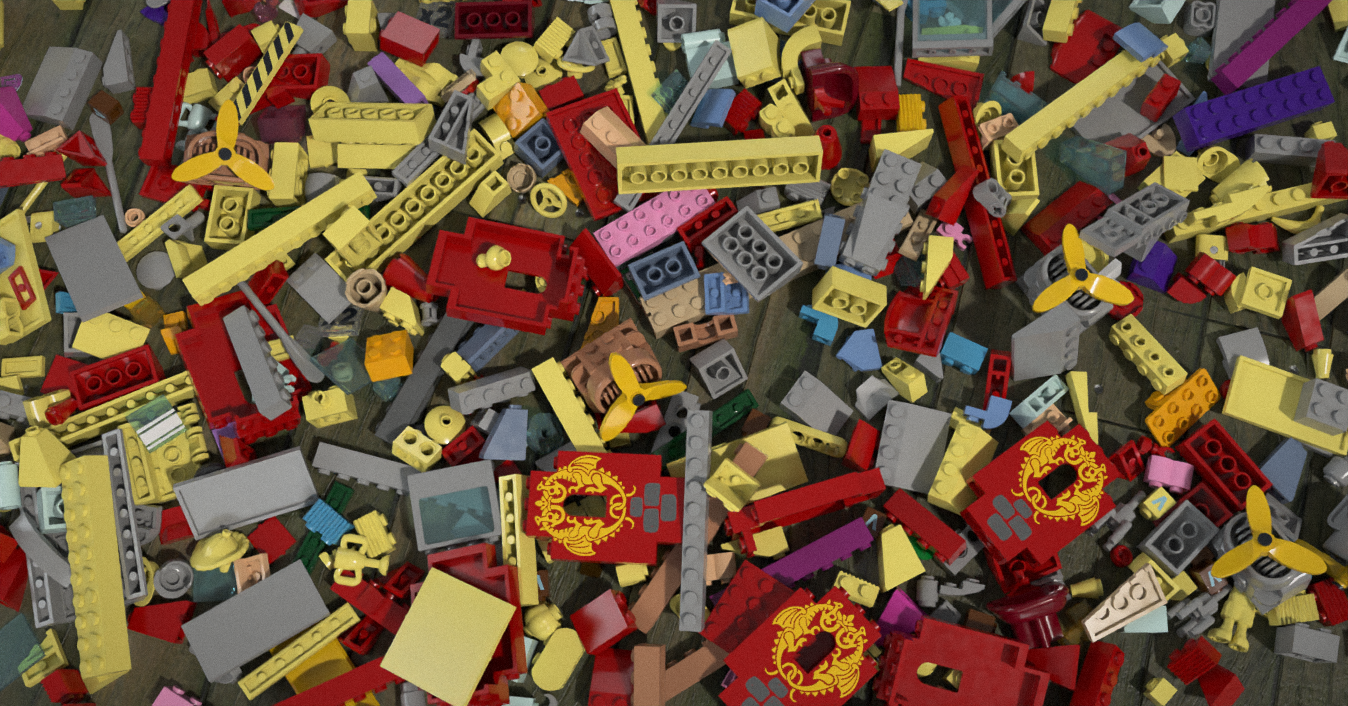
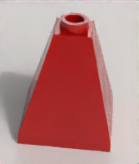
[1094,133,1151,184]
[1310,141,1348,199]
[0,546,29,612]
[1025,645,1080,692]

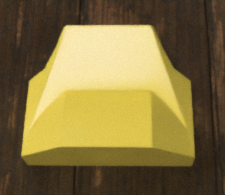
[165,239,207,278]

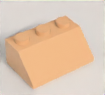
[580,106,647,169]

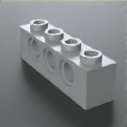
[650,391,701,476]
[933,521,984,577]

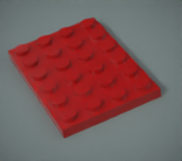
[545,88,663,221]
[699,559,836,674]

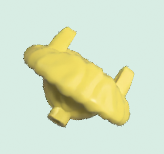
[190,529,249,573]

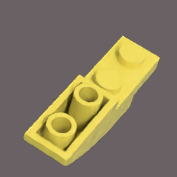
[1186,185,1269,229]

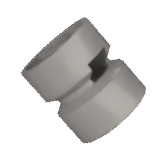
[587,3,617,40]

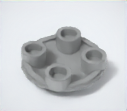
[136,251,175,291]

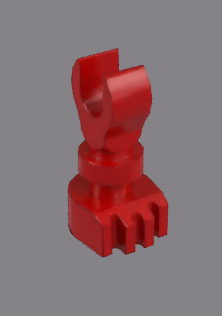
[1136,435,1175,459]

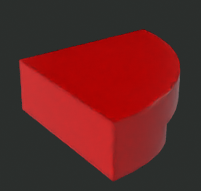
[695,246,705,272]

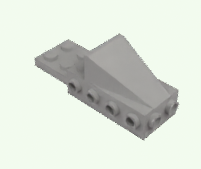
[838,149,922,276]
[1079,182,1190,262]

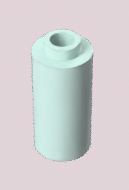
[681,29,725,53]
[0,461,22,510]

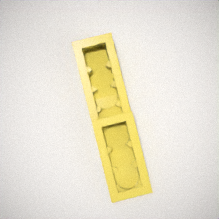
[1065,371,1098,445]

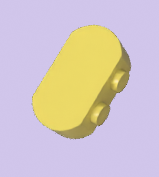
[532,628,585,691]

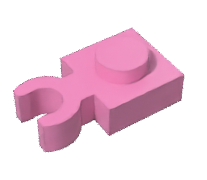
[935,222,973,251]

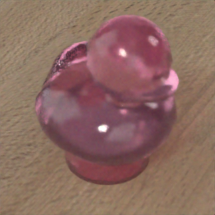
[253,0,281,23]

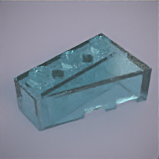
[984,71,1049,125]
[1060,136,1127,196]

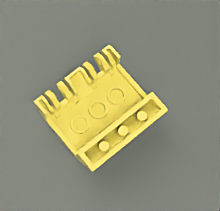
[117,403,209,506]

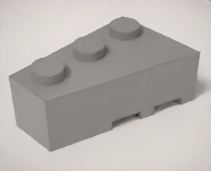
[428,90,474,165]
[1282,213,1348,265]

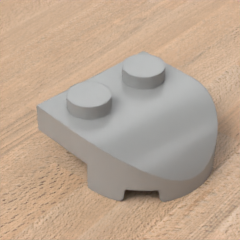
[134,504,162,545]

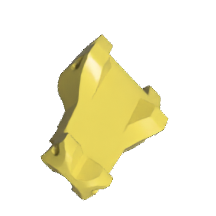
[395,57,459,107]

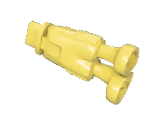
[1207,585,1255,652]

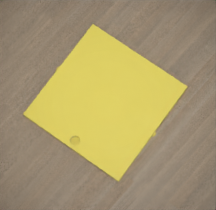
[380,567,517,706]

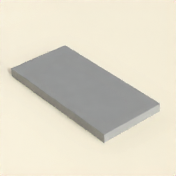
[1207,0,1275,90]
[1070,60,1195,160]
[45,215,143,322]
[173,446,320,540]
[181,559,330,683]

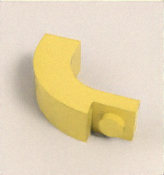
[781,24,822,95]

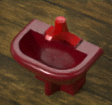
[801,48,859,122]
[986,568,1069,649]

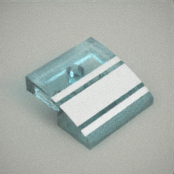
[125,394,187,454]

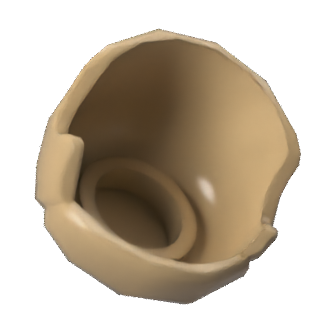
[507,163,537,193]

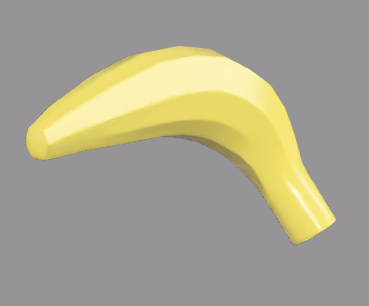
[1271,205,1325,234]

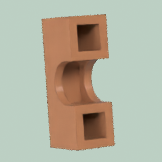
[673,315,738,352]

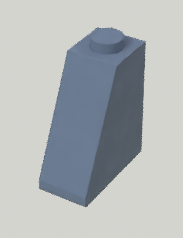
[814,213,845,270]
[479,405,528,460]
[1257,437,1307,504]

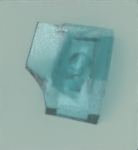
[53,195,96,229]
[894,251,925,287]

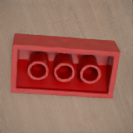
[1020,181,1113,255]
[69,344,166,412]

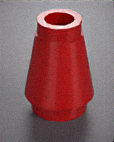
[45,398,78,426]

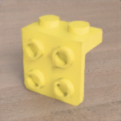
[703,458,761,512]

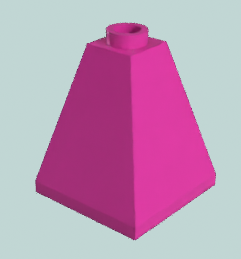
[0,86,33,142]
[874,586,929,647]

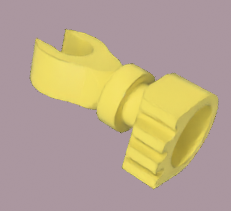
[319,542,357,571]

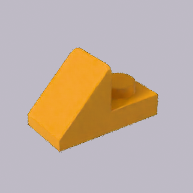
[161,311,189,355]

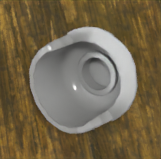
[154,558,194,599]

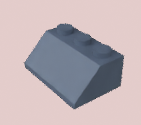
[628,241,701,301]
[457,324,520,373]

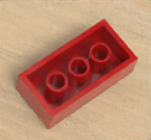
[1175,418,1273,513]

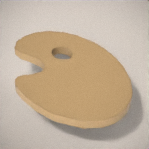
[1142,124,1176,157]

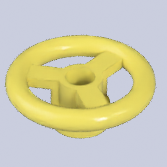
[557,56,595,79]
[530,183,567,218]

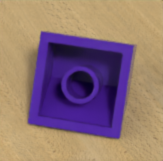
[1126,241,1178,294]

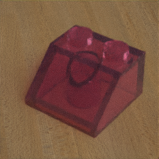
[257,105,306,144]

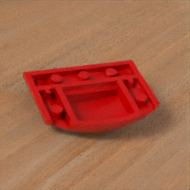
[1050,9,1123,84]
[884,281,959,357]

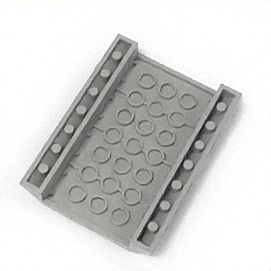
[15,429,148,628]

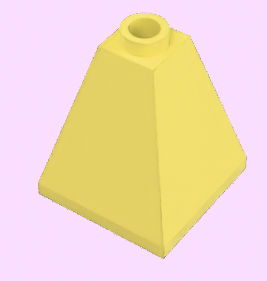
[18,426,77,488]

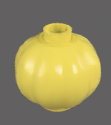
[523,601,563,641]

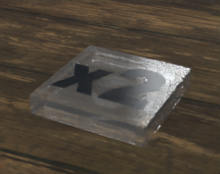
[416,1,457,39]
[317,304,364,337]

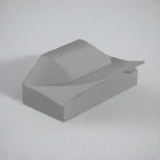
[854,376,899,421]

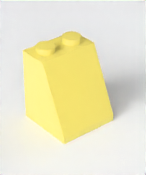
[728,17,781,88]
[876,524,925,594]

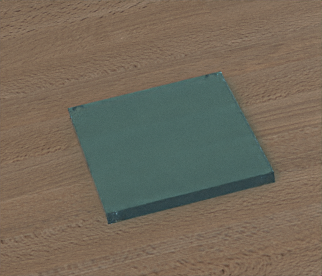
[309,338,372,395]
[0,613,46,691]

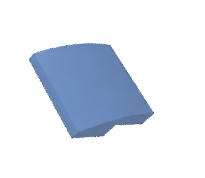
[1113,22,1168,63]
[690,89,736,129]
[704,272,749,315]

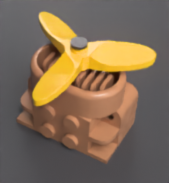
[172,99,274,191]
[561,318,687,441]

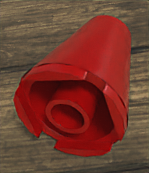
[812,125,842,170]
[383,253,439,303]

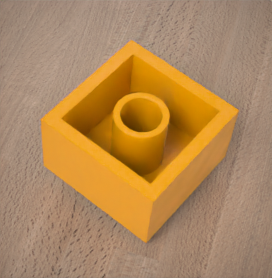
[493,82,549,139]
[365,330,414,382]

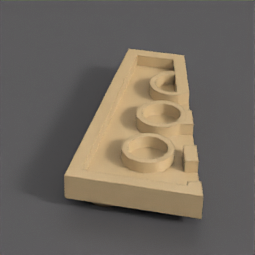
[1081,563,1168,642]

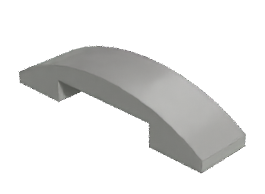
[9,512,71,587]

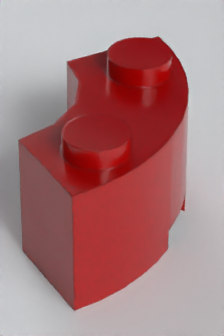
[1225,222,1280,254]

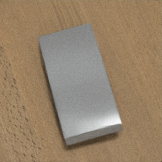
[938,578,985,597]

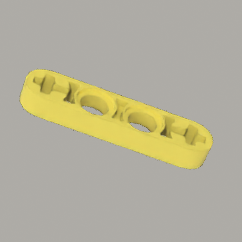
[768,417,848,458]

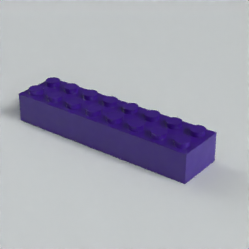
[1172,66,1335,153]

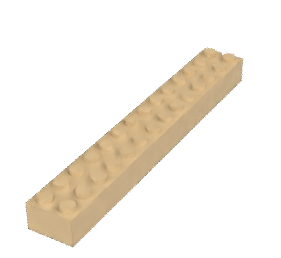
[639,202,913,339]

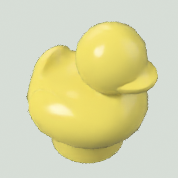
[0,134,21,161]
[476,245,511,271]

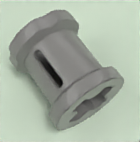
[420,302,438,327]

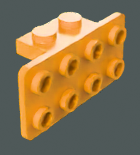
[1145,368,1221,447]

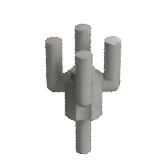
[1086,491,1146,552]
[1167,584,1232,638]

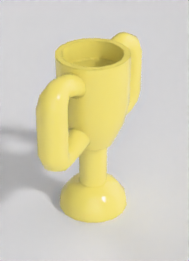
[333,534,390,586]

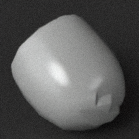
[305,173,341,203]

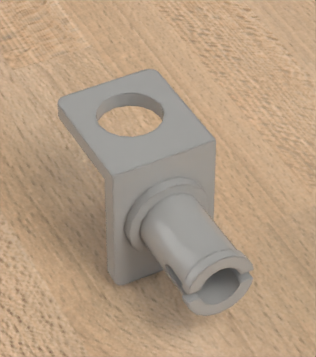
[160,210,206,242]

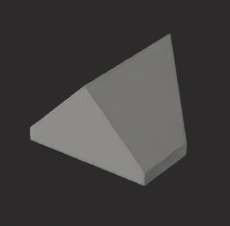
[562,26,610,66]

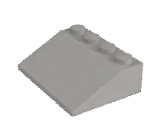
[22,47,103,130]
[702,206,803,302]
[1011,302,1081,381]
[875,400,951,494]

